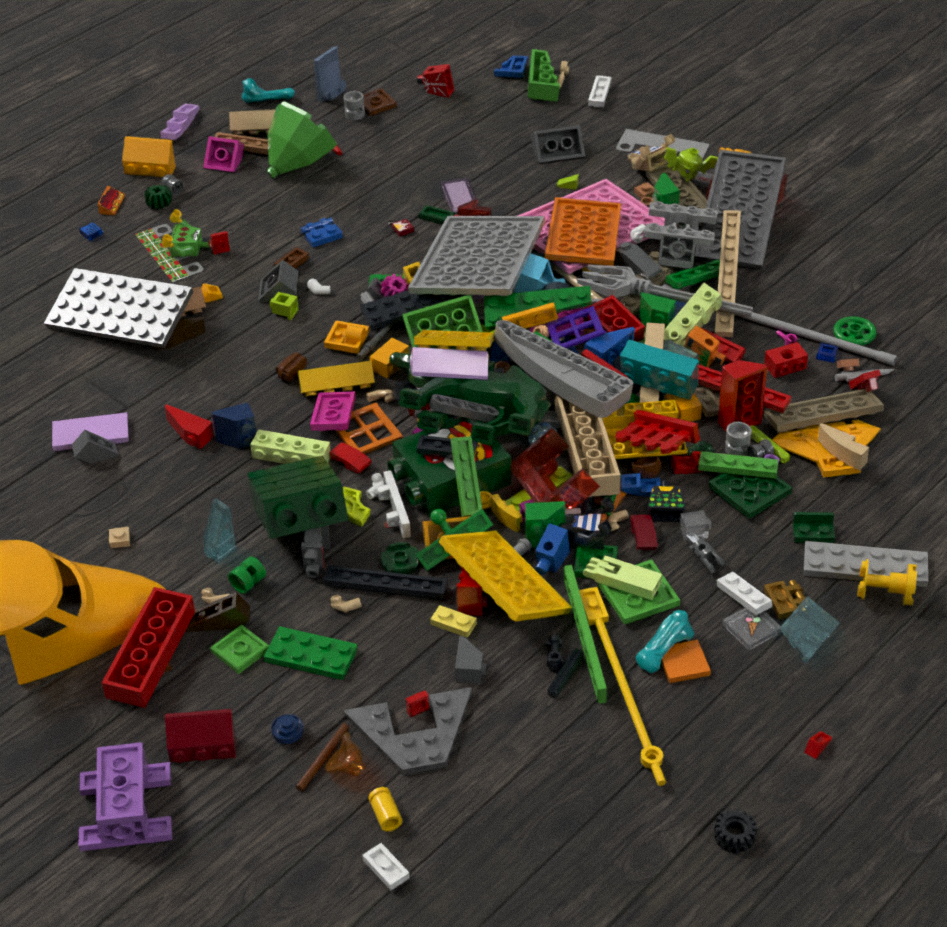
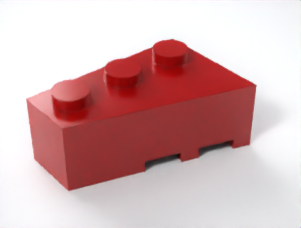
[457,567,488,616]

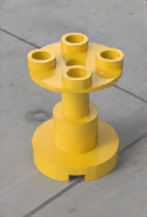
[857,559,917,606]

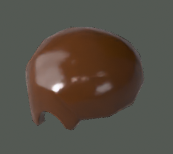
[632,456,661,479]

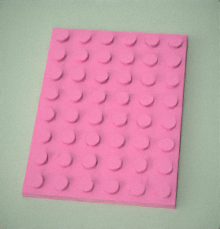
[518,179,665,274]

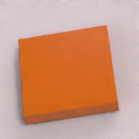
[661,639,711,683]

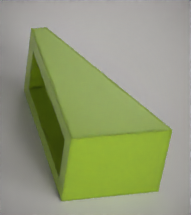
[556,174,579,190]

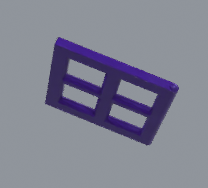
[546,306,606,349]

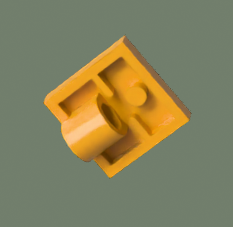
[324,321,370,354]

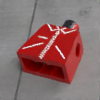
[417,64,455,97]

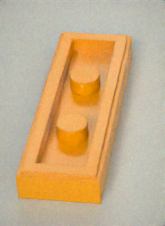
[502,302,558,329]

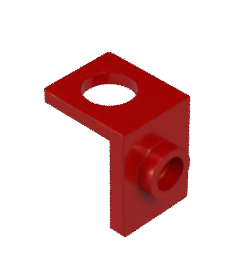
[210,231,230,255]

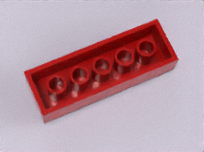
[102,587,195,708]

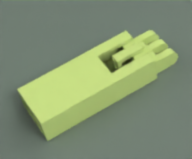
[583,556,662,600]

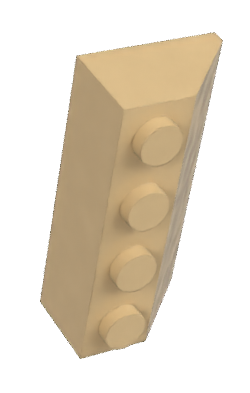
[229,110,275,136]

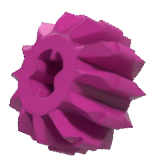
[381,274,410,297]

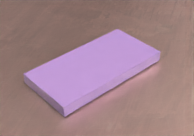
[52,413,129,451]

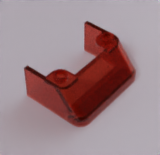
[511,428,600,509]

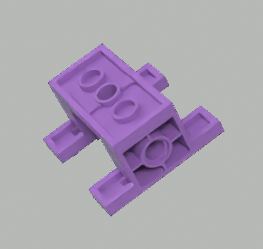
[79,742,172,851]

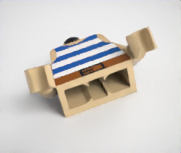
[628,134,675,171]

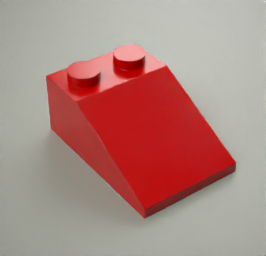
[584,295,645,342]

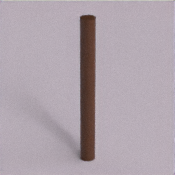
[296,723,350,792]

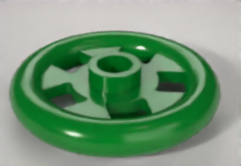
[833,316,877,346]

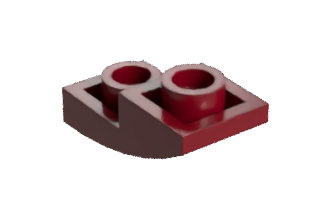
[630,515,658,550]

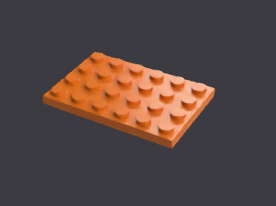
[545,197,621,266]

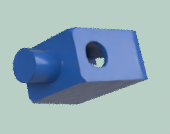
[535,523,570,575]

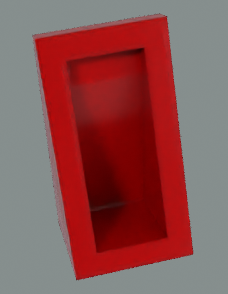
[804,731,833,759]

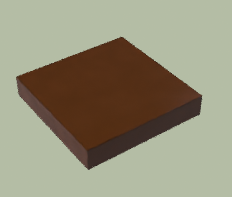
[363,88,397,116]

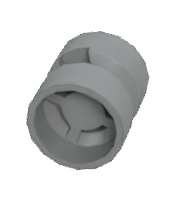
[344,91,365,120]
[725,422,752,456]

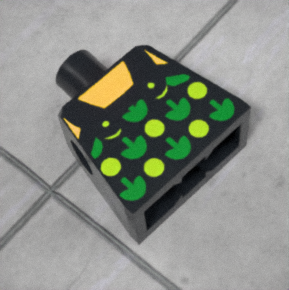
[647,481,686,522]

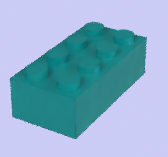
[620,340,699,400]

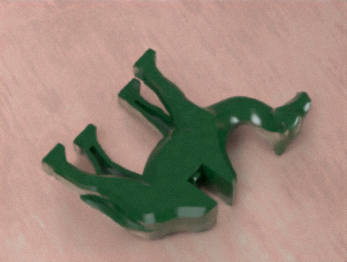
[389,352,551,446]

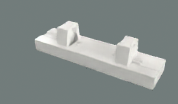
[377,471,411,538]

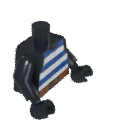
[561,497,614,550]

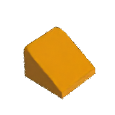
[201,283,223,303]

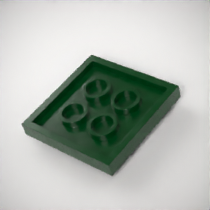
[709,473,792,519]

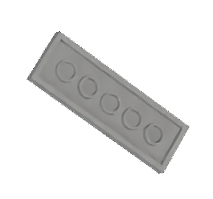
[803,541,928,587]

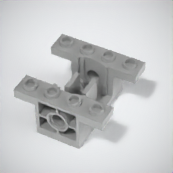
[644,201,718,269]

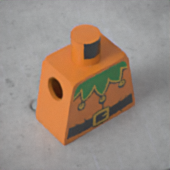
[682,326,726,368]

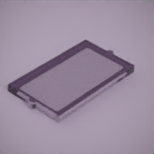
[441,178,478,212]

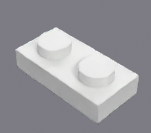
[363,843,410,890]

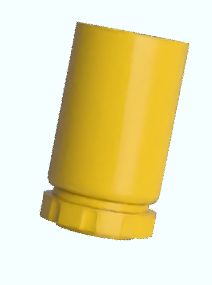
[369,787,402,831]

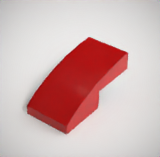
[329,442,372,473]
[670,451,703,474]

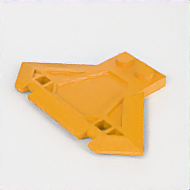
[773,420,881,477]

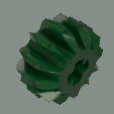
[144,184,172,210]

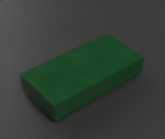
[419,205,455,225]

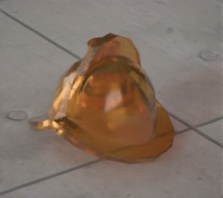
[325,732,366,777]

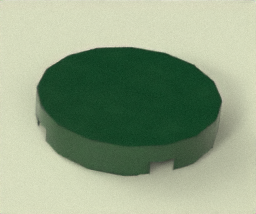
[381,542,420,574]

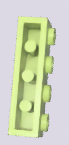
[663,283,722,354]
[250,429,331,464]

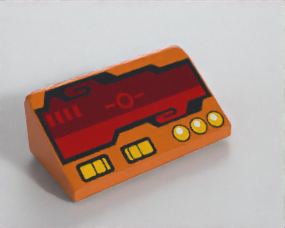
[98,186,125,215]

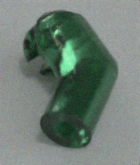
[687,441,715,457]

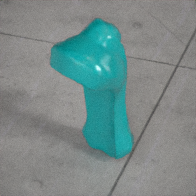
[241,78,295,103]
[636,610,694,674]

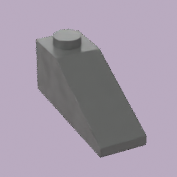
[615,242,663,279]

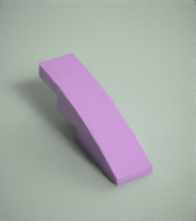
[161,104,199,140]

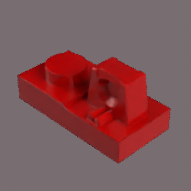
[849,369,881,392]

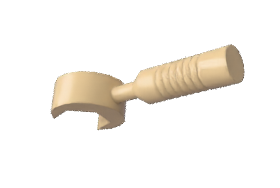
[557,61,569,88]

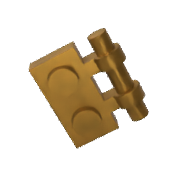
[763,580,812,620]

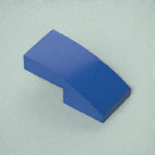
[621,473,660,497]

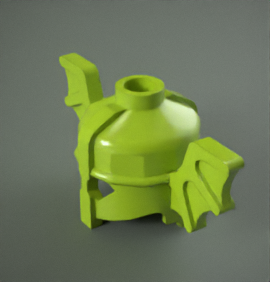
[663,147,718,182]

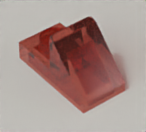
[458,199,492,216]

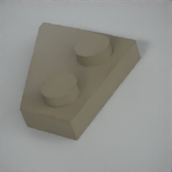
[694,387,720,417]

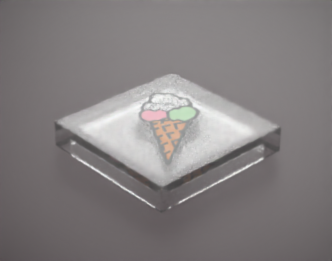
[722,608,782,650]

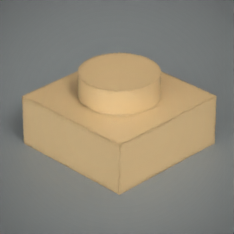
[109,527,130,549]

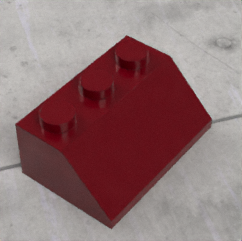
[165,709,236,763]

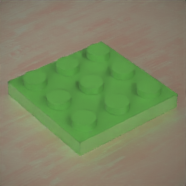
[597,559,680,625]

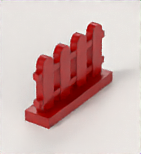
[615,410,700,454]

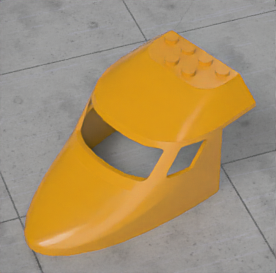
[0,540,165,685]

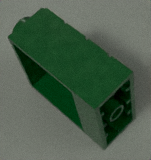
[247,455,348,539]

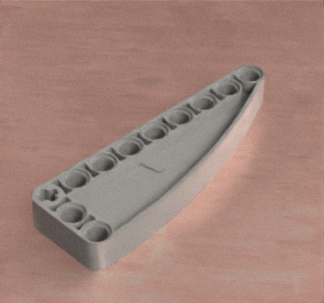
[494,320,633,418]

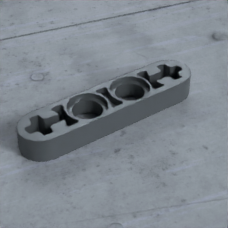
[429,394,499,422]

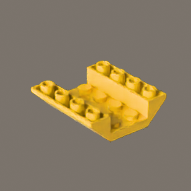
[602,400,687,460]

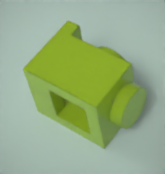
[270,292,299,320]

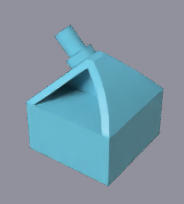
[514,253,565,293]

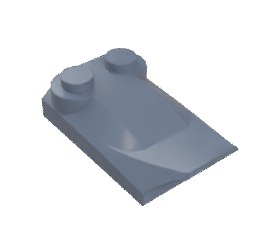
[314,46,346,102]

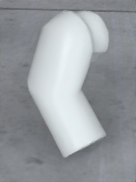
[630,224,646,243]
[307,279,330,294]
[366,473,385,499]

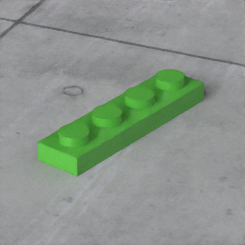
[450,436,482,517]
[699,452,778,478]

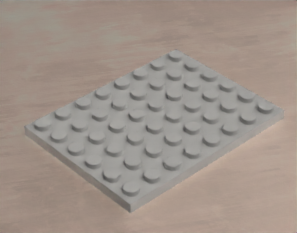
[408,216,545,296]

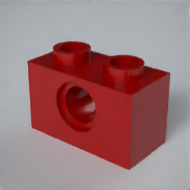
[764,342,808,378]

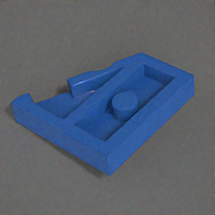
[494,56,528,78]

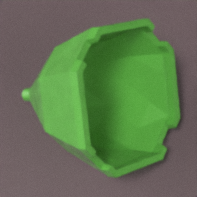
[267,101,337,179]

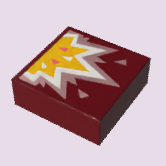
[392,219,414,237]

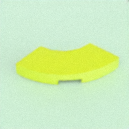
[343,486,371,527]

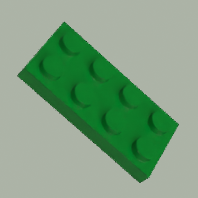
[264,626,358,680]

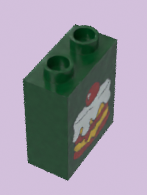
[387,417,511,517]

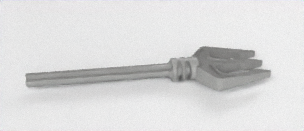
[577,265,753,317]

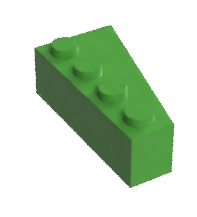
[527,49,560,102]

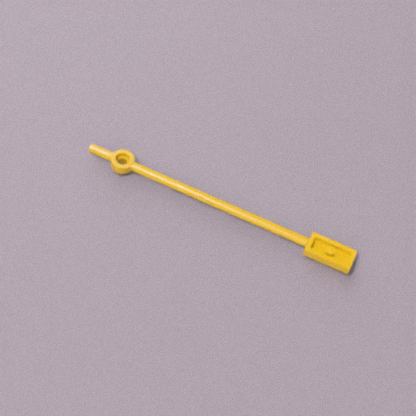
[579,587,666,786]

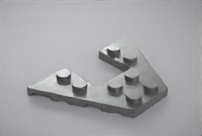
[344,687,472,775]

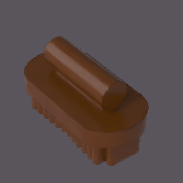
[275,352,307,381]

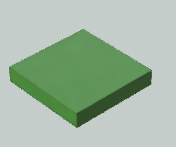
[210,625,269,674]

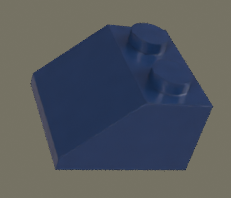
[212,402,256,449]

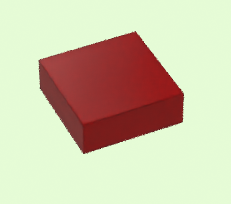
[406,690,429,717]

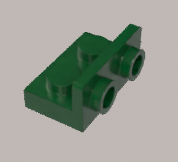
[792,512,835,543]

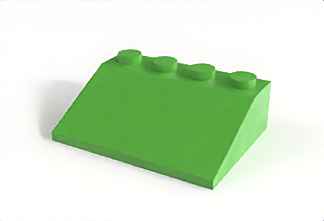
[402,295,483,350]

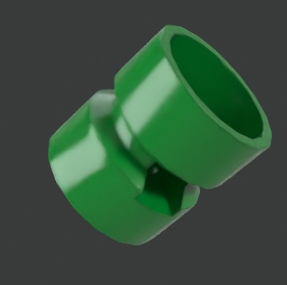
[227,556,266,594]

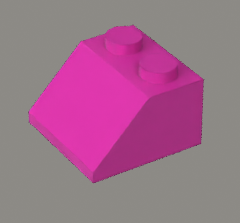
[203,136,244,172]

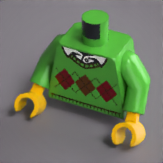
[162,209,210,257]

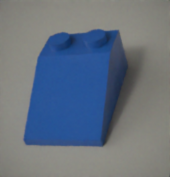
[584,327,635,366]

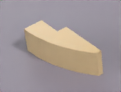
[818,423,869,470]

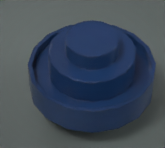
[271,714,304,744]

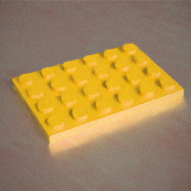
[414,330,495,350]
[439,531,572,622]

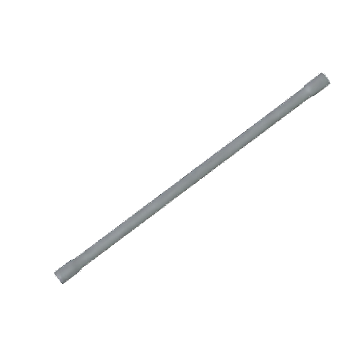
[662,284,897,366]

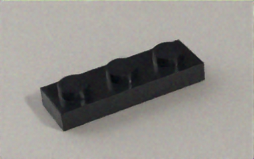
[416,435,478,458]

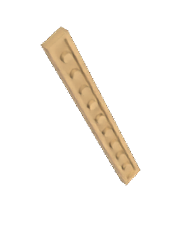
[715,210,741,337]

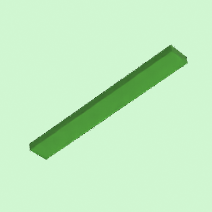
[564,565,607,703]

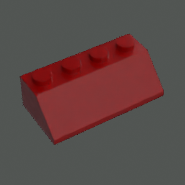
[718,360,767,431]

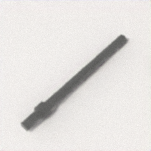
[357,324,394,360]

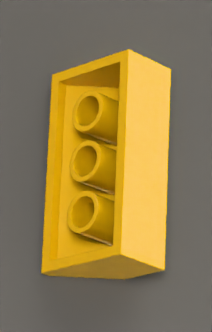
[298,361,375,396]

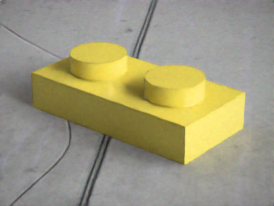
[430,605,477,638]

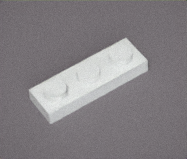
[588,76,611,107]
[717,572,772,615]

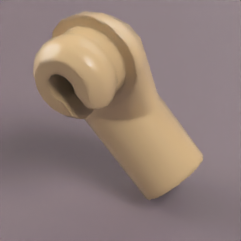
[607,509,629,531]
[201,588,229,604]
[330,595,362,612]

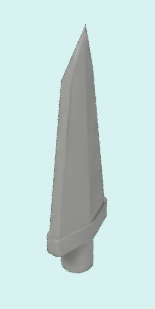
[835,369,894,382]

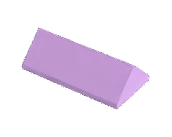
[410,347,488,380]

